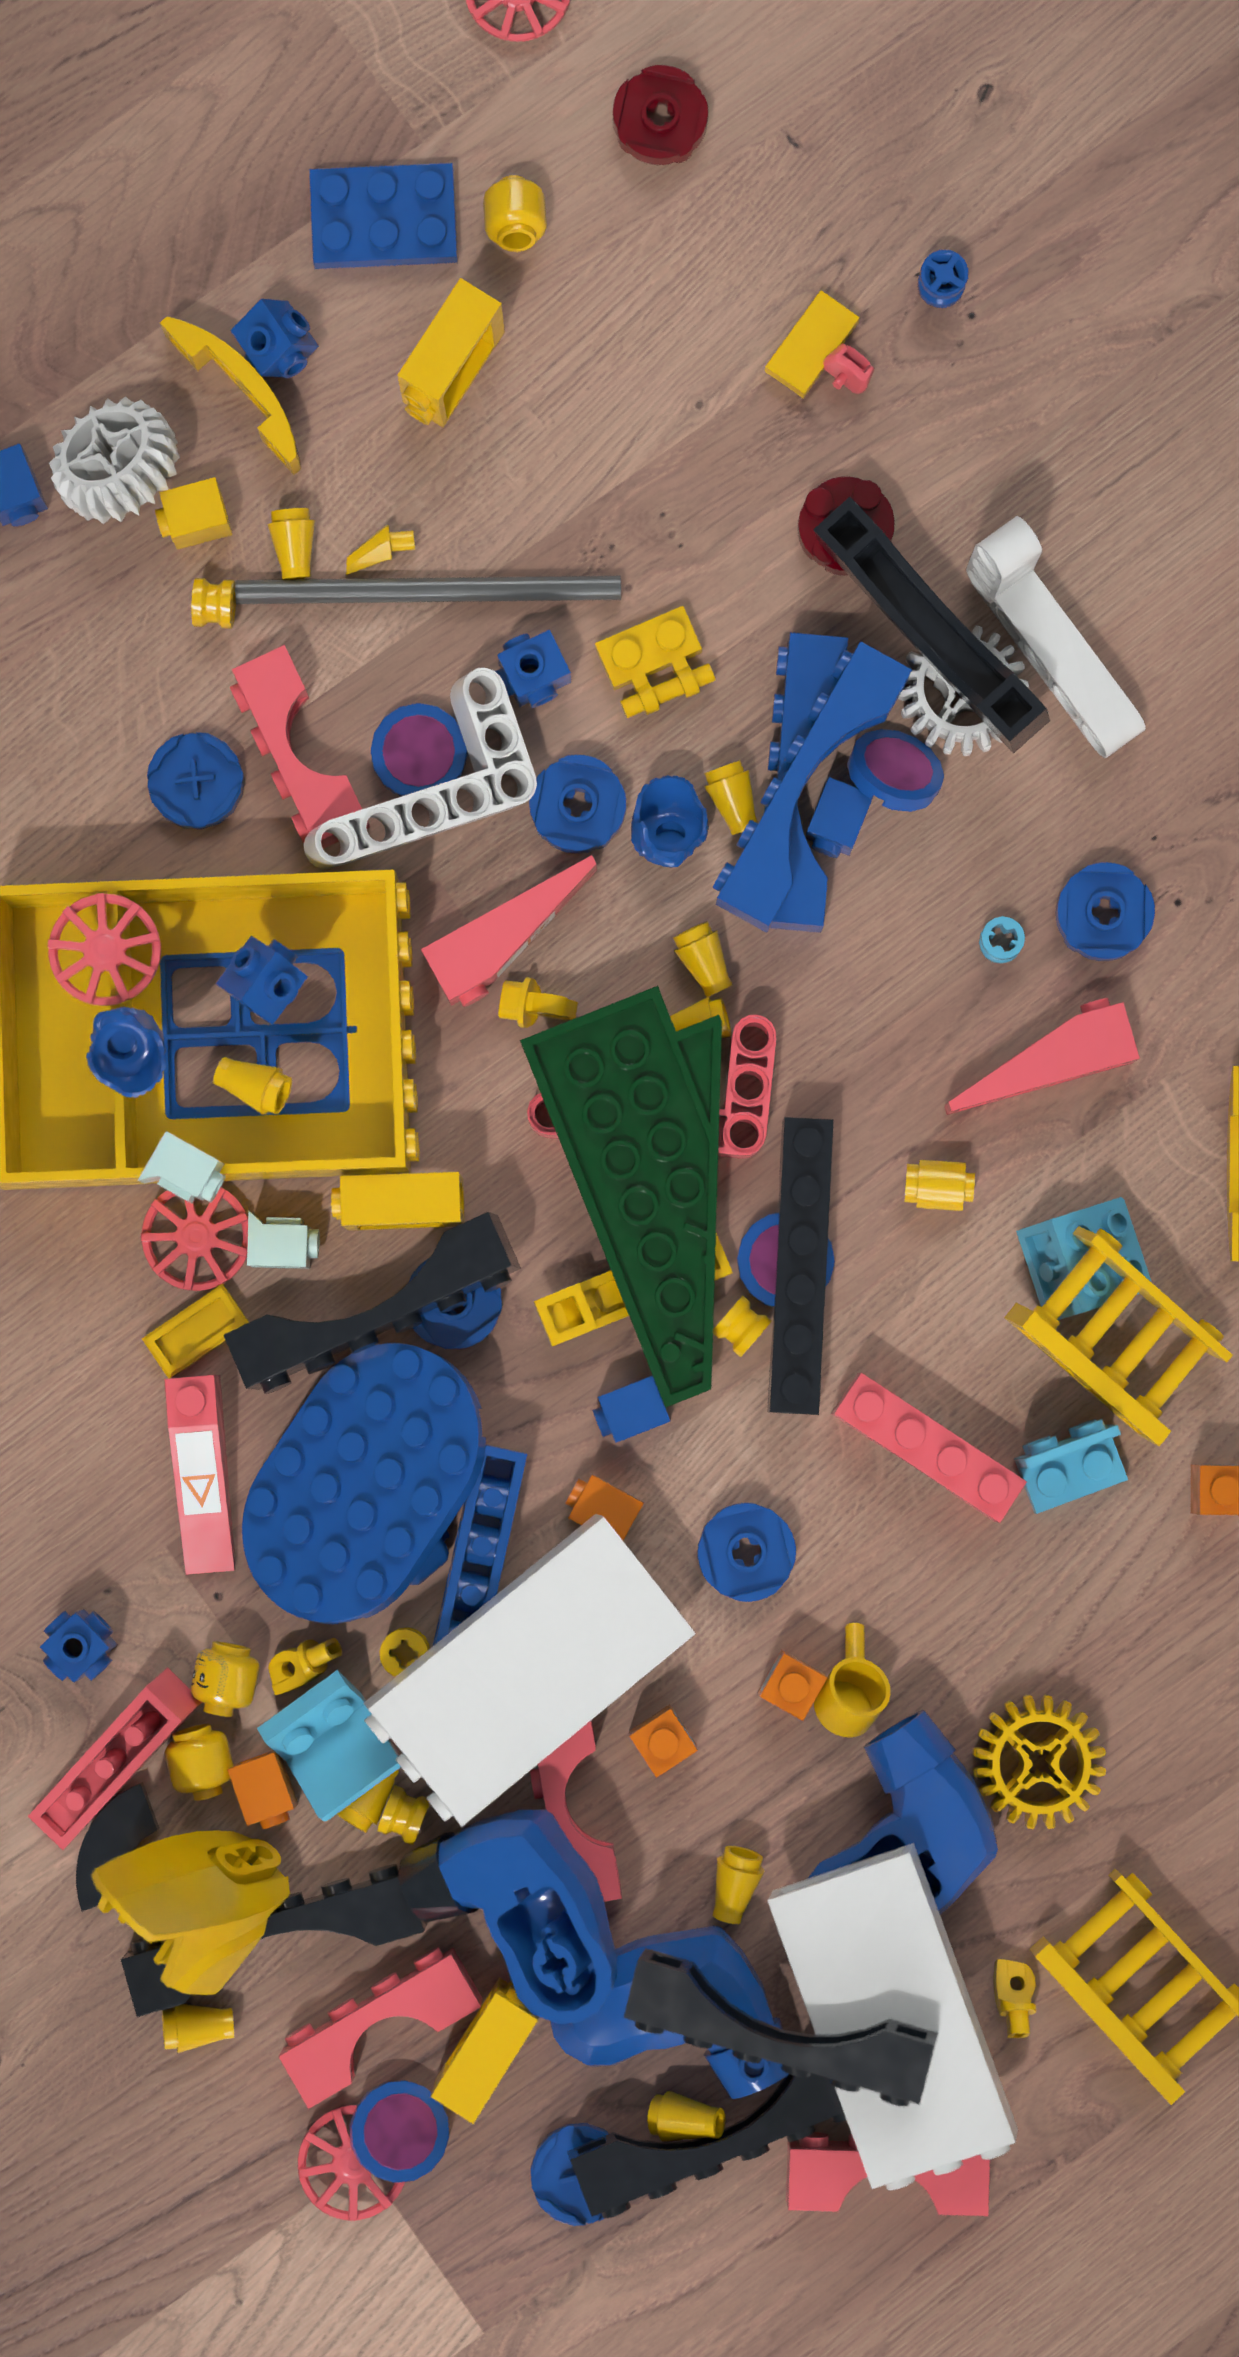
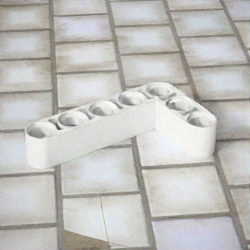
[966,516,1146,758]
[304,668,537,869]

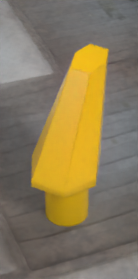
[346,525,415,575]

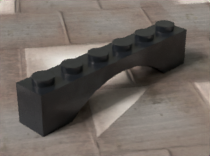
[813,497,1050,754]
[767,1117,834,1415]
[223,1212,521,1394]
[120,1864,427,2017]
[623,1948,938,2107]
[567,2073,847,2219]

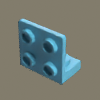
[1016,1197,1152,1320]
[1014,1419,1128,1514]
[257,1670,401,1822]

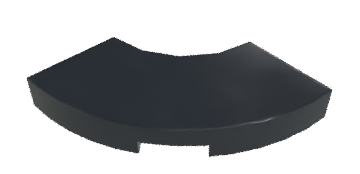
[76,1782,159,1912]

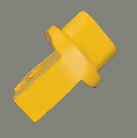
[498,977,578,1028]
[268,1638,342,1695]
[993,1959,1037,2038]

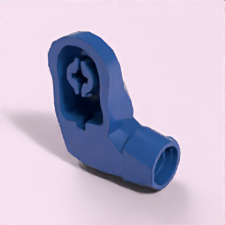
[807,1710,998,1914]
[550,1926,789,2099]

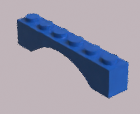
[764,632,848,933]
[713,641,912,933]

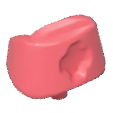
[823,343,874,394]

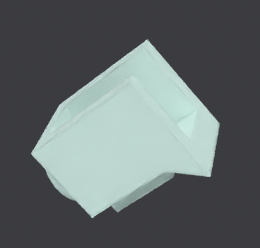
[138,1131,225,1203]
[247,1211,320,1269]

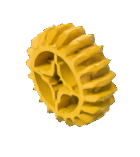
[972,1695,1106,1829]

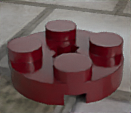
[613,65,708,165]
[798,476,895,576]

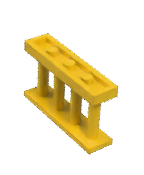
[1004,1226,1233,1447]
[1029,1869,1239,2105]

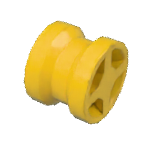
[191,578,236,629]
[713,1295,772,1358]
[379,1627,430,1677]
[377,1785,430,1845]

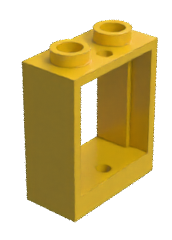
[397,278,505,428]
[331,1172,465,1231]
[430,1977,539,2124]

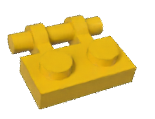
[595,606,716,718]

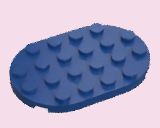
[242,1343,486,1624]

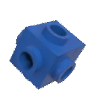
[230,299,319,378]
[495,629,572,708]
[216,936,308,1025]
[40,1609,118,1683]

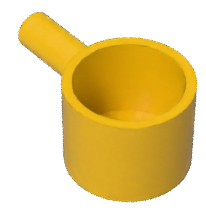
[814,1623,891,1738]

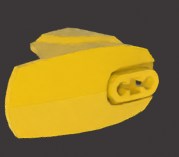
[91,1830,290,1995]

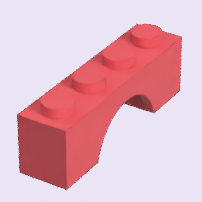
[230,645,370,849]
[831,1373,1027,1523]
[530,1720,622,1902]
[279,1947,483,2109]
[786,2132,990,2216]

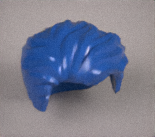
[631,775,709,868]
[86,1007,166,1098]

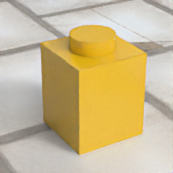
[155,477,233,550]

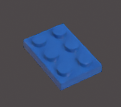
[309,163,458,269]

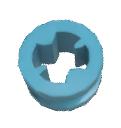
[979,916,1025,964]

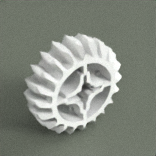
[49,397,180,524]
[898,626,1029,756]

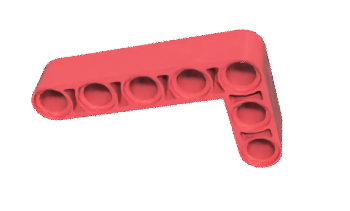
[527,1014,776,1159]

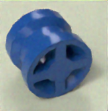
[918,250,968,308]

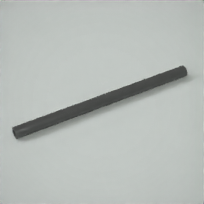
[235,576,621,604]

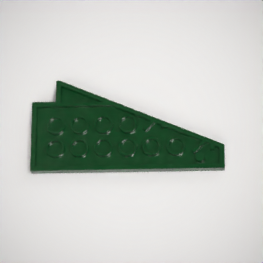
[520,986,722,1408]

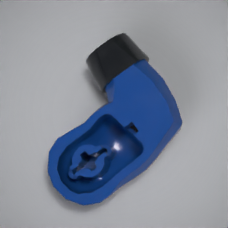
[399,1810,617,2024]

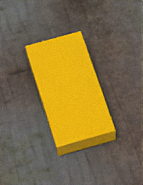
[765,290,860,398]
[142,1284,249,1379]

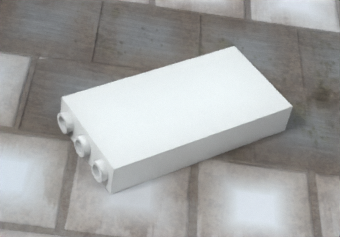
[363,1514,696,1826]
[767,1843,1018,2190]

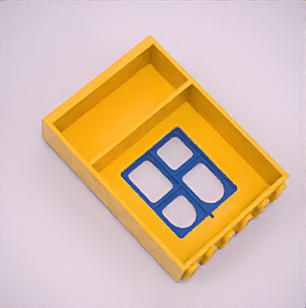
[0,869,420,1190]

